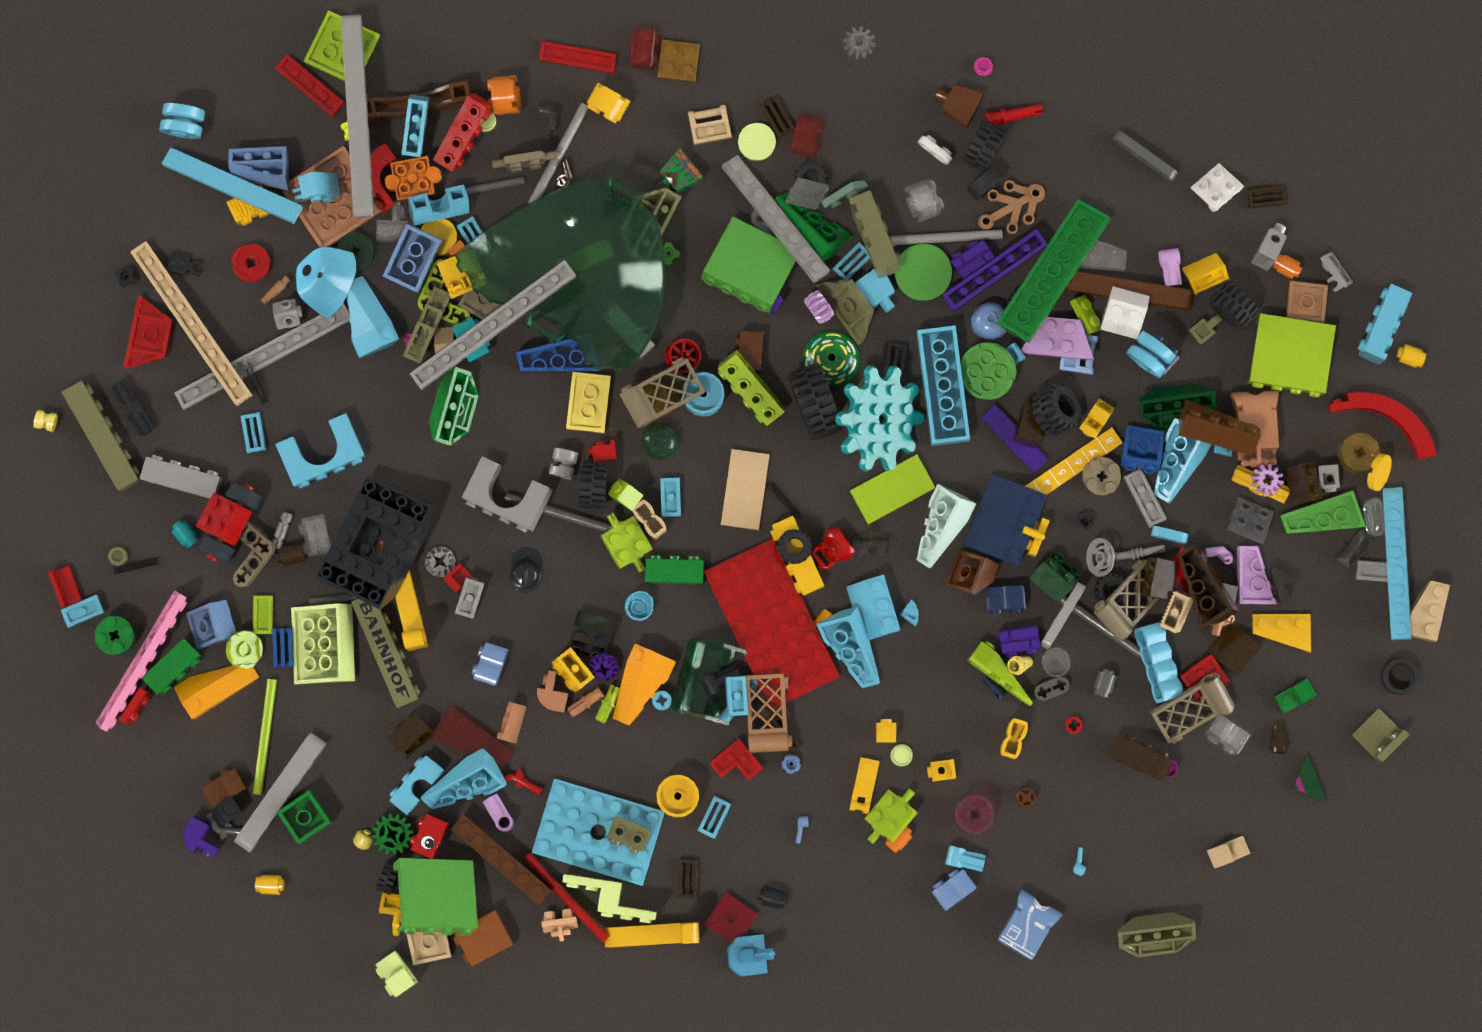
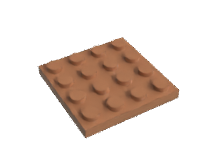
[281,146,382,247]

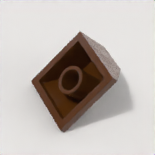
[945,550,999,595]

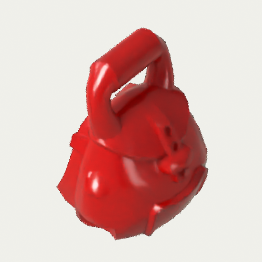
[811,527,856,570]

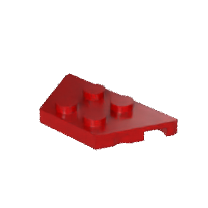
[124,296,173,369]

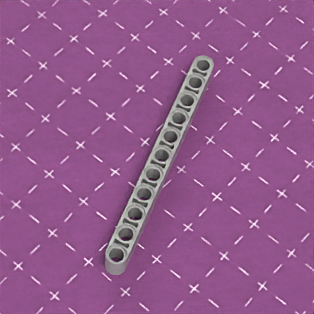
[341,14,374,218]

